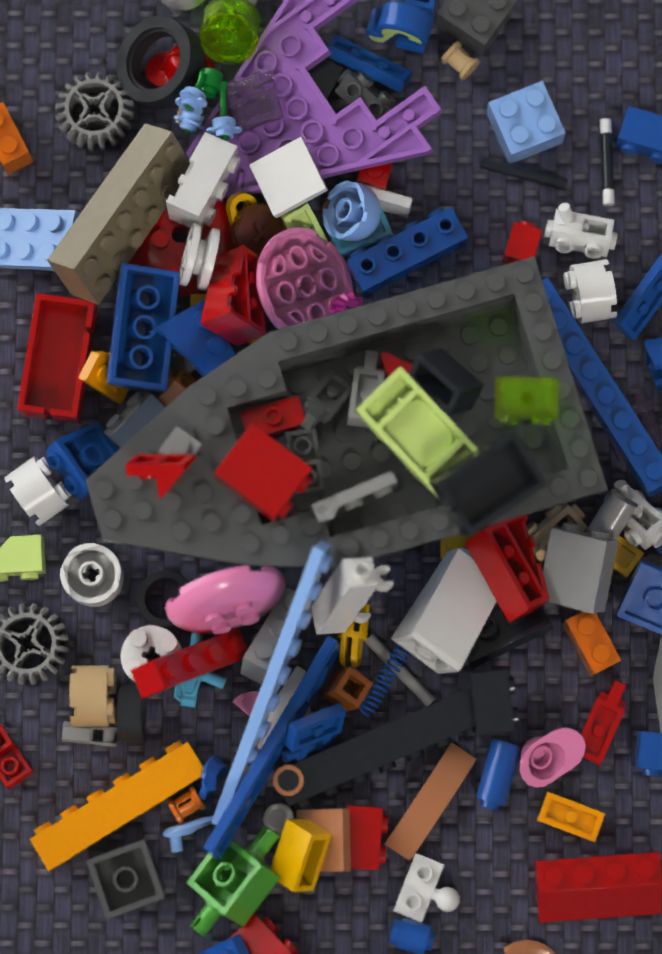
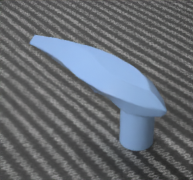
[163,816,213,853]

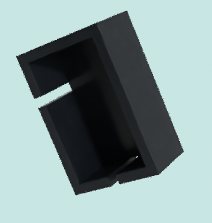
[429,431,548,536]

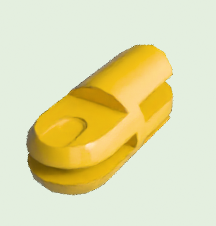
[337,604,370,668]

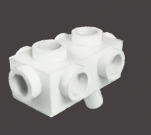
[544,203,618,259]
[604,480,662,550]

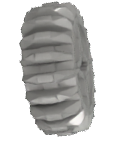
[56,72,135,151]
[0,603,69,685]

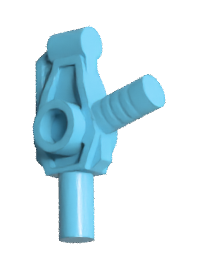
[174,633,227,708]

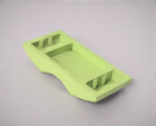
[355,366,478,499]

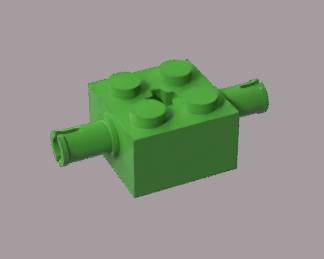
[187,825,280,937]

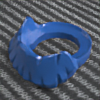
[199,755,229,802]

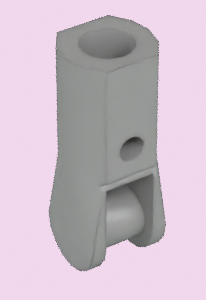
[62,721,117,747]

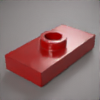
[240,395,305,437]

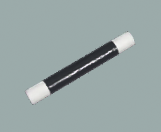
[600,118,615,206]

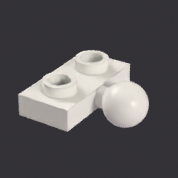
[393,853,460,923]

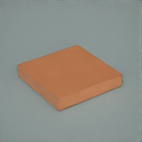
[296,809,351,872]

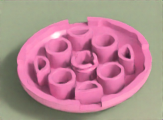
[256,227,354,330]
[165,565,286,635]

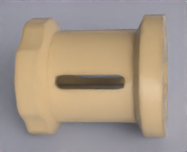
[441,41,480,81]

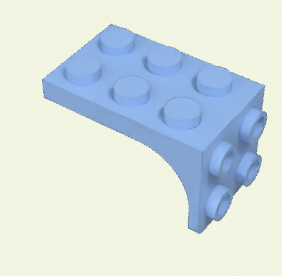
[0,208,80,271]

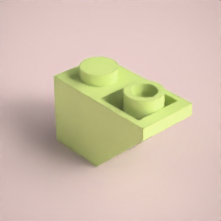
[0,535,46,582]

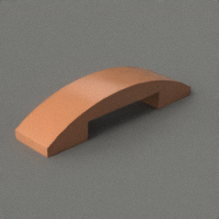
[384,743,476,861]

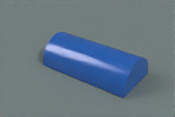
[106,263,180,392]

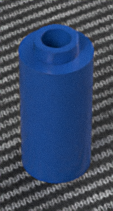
[476,739,521,811]

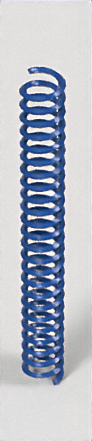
[359,644,410,717]

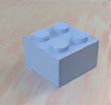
[486,81,566,164]

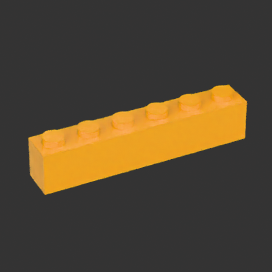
[30,740,204,871]

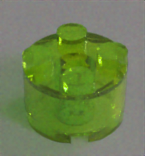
[200,0,261,64]

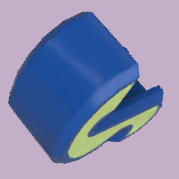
[365,0,434,45]

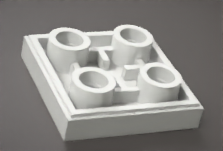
[249,137,328,218]

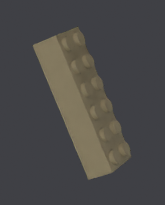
[47,124,190,305]

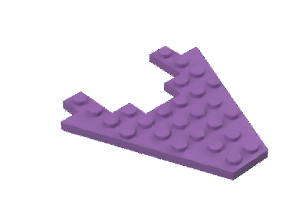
[186,0,443,201]

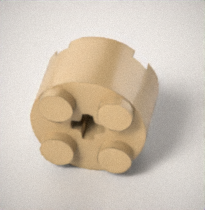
[69,665,117,727]

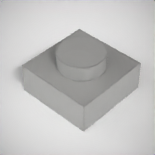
[158,426,202,455]

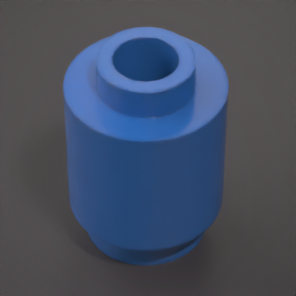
[388,918,436,954]

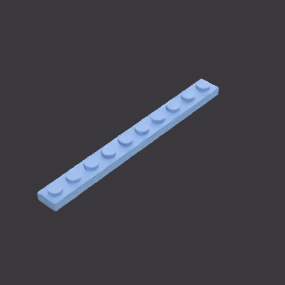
[211,540,333,825]

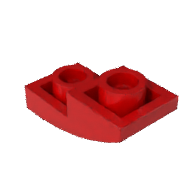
[0,723,35,790]

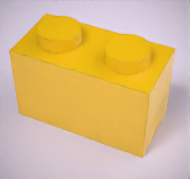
[271,819,332,892]

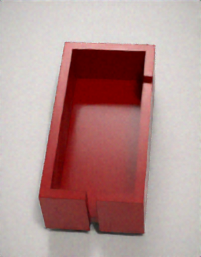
[17,293,99,424]

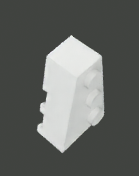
[166,132,241,232]

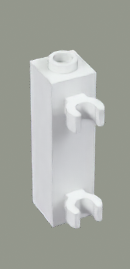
[311,557,394,635]

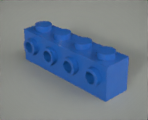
[347,207,468,297]

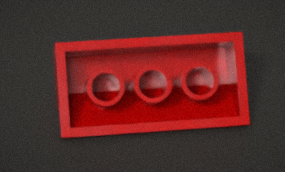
[533,852,662,923]

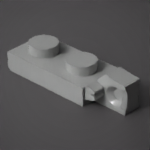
[347,350,385,428]
[312,471,397,522]

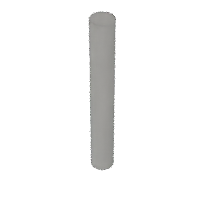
[365,634,435,707]

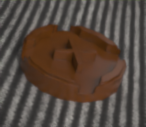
[231,203,287,256]

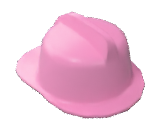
[519,728,586,788]

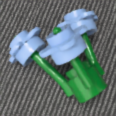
[174,68,242,140]

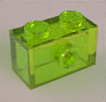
[493,376,559,425]

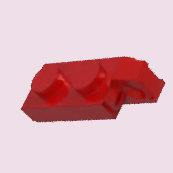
[580,680,626,766]

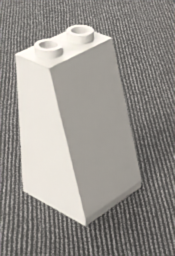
[391,548,496,674]

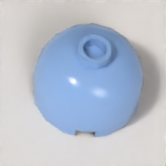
[323,181,381,241]

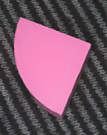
[232,691,259,717]

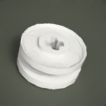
[179,223,220,291]

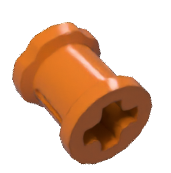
[166,785,206,824]

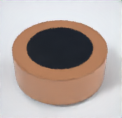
[273,765,304,796]

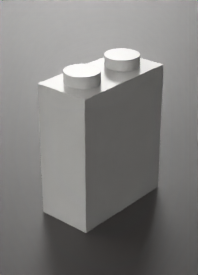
[543,523,619,614]

